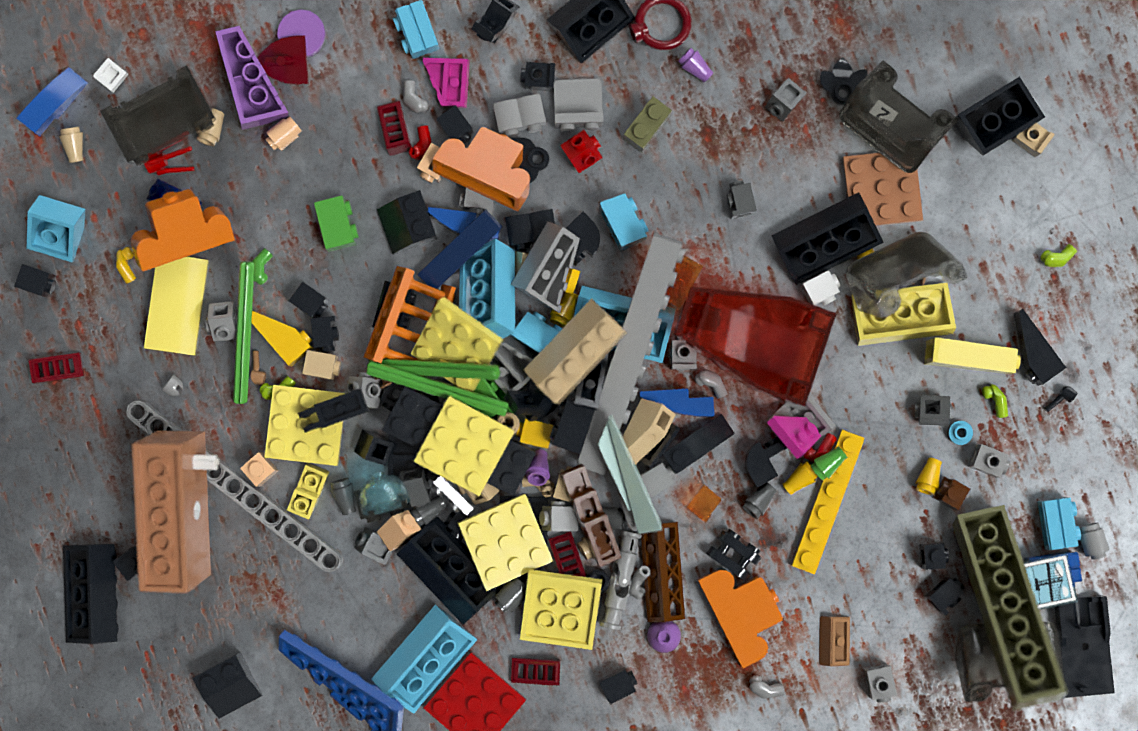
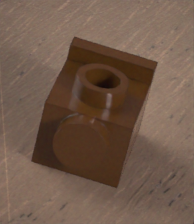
[932,476,970,510]

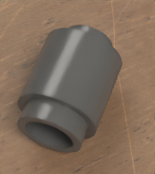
[494,577,527,613]

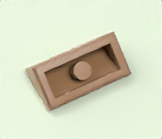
[819,616,850,667]

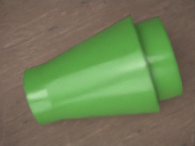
[810,446,848,481]

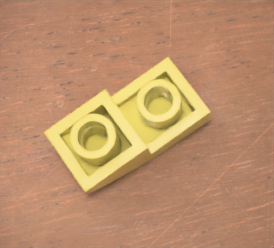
[287,463,330,520]

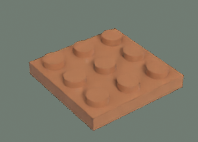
[842,149,923,226]

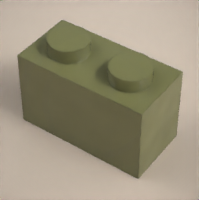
[623,96,672,153]

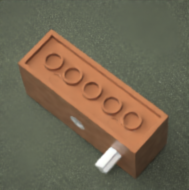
[132,431,219,593]

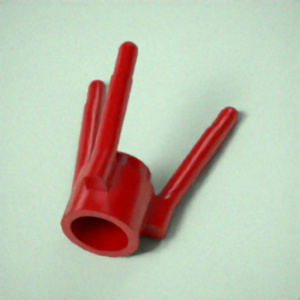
[143,132,195,176]

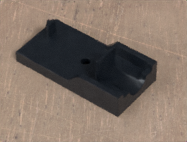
[1054,595,1115,698]

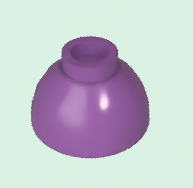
[647,621,681,653]

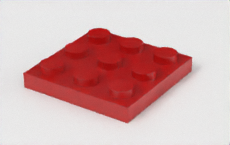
[424,651,527,731]

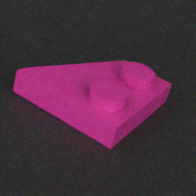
[423,58,470,108]
[767,416,821,459]

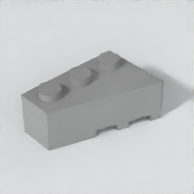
[511,222,580,313]
[489,335,539,394]

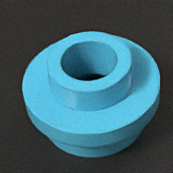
[948,421,973,445]

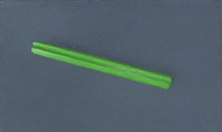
[233,261,254,404]
[367,359,500,380]
[367,361,509,416]

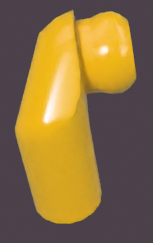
[116,247,136,284]

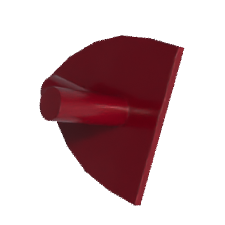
[257,35,309,84]

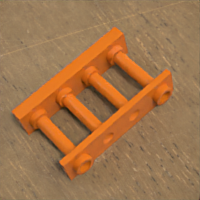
[363,266,456,377]

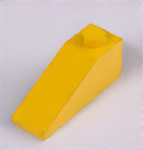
[251,311,313,367]

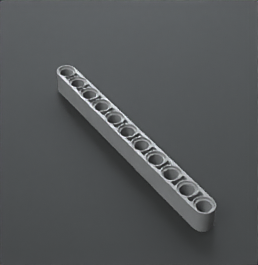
[126,401,343,572]

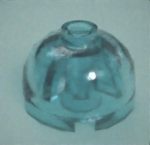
[359,472,410,515]

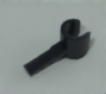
[1045,386,1078,412]

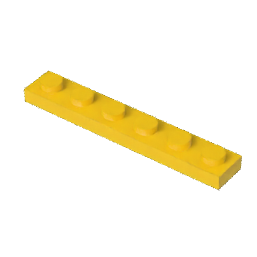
[791,430,865,574]

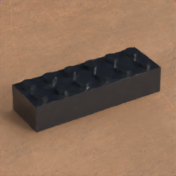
[382,386,536,496]

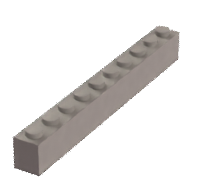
[577,233,685,475]

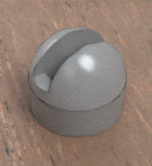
[162,375,183,396]

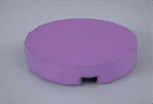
[277,9,326,57]

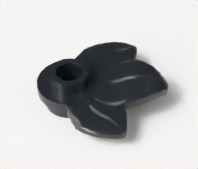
[820,58,868,105]
[511,137,549,183]

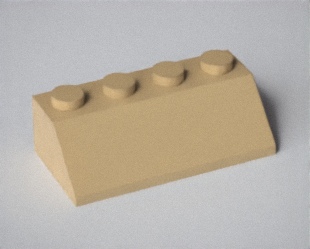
[524,298,627,404]

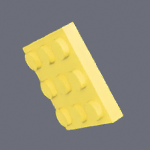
[411,297,503,392]
[264,385,346,466]
[414,396,515,496]
[457,494,553,591]
[520,569,602,650]

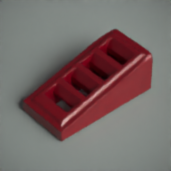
[377,101,412,156]
[29,352,84,384]
[548,531,587,577]
[511,658,561,686]

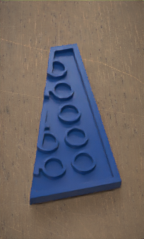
[279,630,404,731]

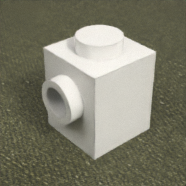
[800,270,840,307]

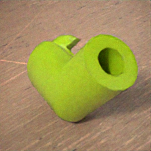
[1040,244,1077,268]
[259,375,296,400]
[982,384,1008,418]

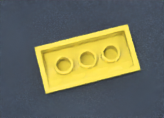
[144,257,209,356]
[851,283,956,346]

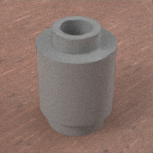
[1079,522,1109,560]

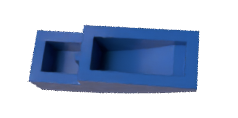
[17,67,88,136]
[428,207,500,242]
[639,389,715,417]

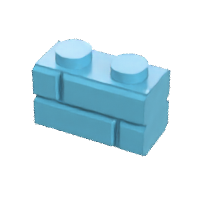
[393,0,440,59]
[1037,497,1081,550]

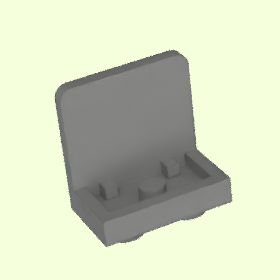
[554,79,604,131]
[768,388,836,452]

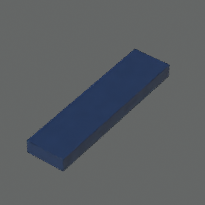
[417,209,503,289]

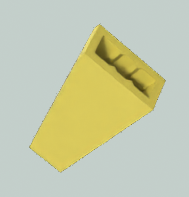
[924,337,1021,374]

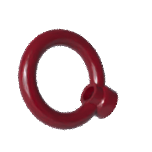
[629,0,692,50]

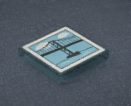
[1024,553,1078,610]

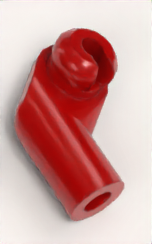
[409,125,432,160]
[803,433,837,463]

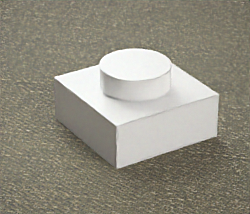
[93,58,129,93]

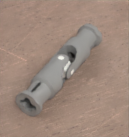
[599,530,642,630]

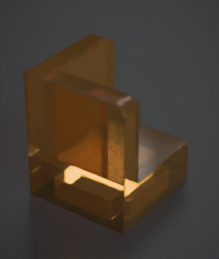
[686,484,721,522]

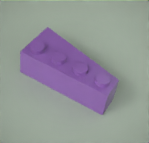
[216,26,289,130]

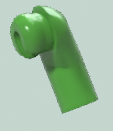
[252,248,273,285]

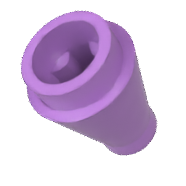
[678,48,714,83]
[526,449,550,486]

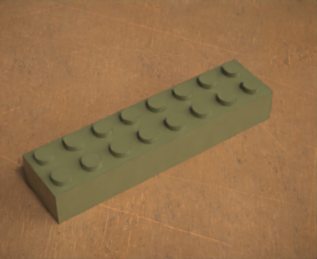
[952,505,1067,711]

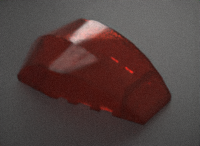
[674,287,837,406]

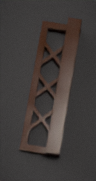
[641,522,685,622]

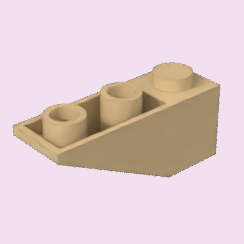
[623,398,676,465]

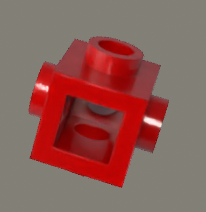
[560,130,603,173]

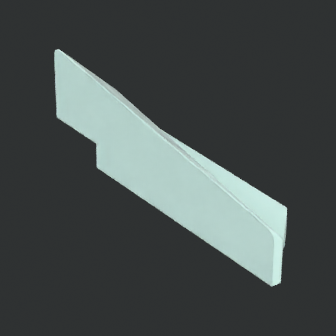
[598,415,662,534]

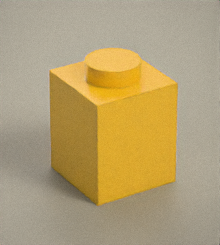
[516,418,554,449]

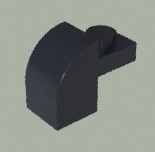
[471,0,520,44]
[566,211,600,267]
[504,381,559,422]
[745,437,787,488]

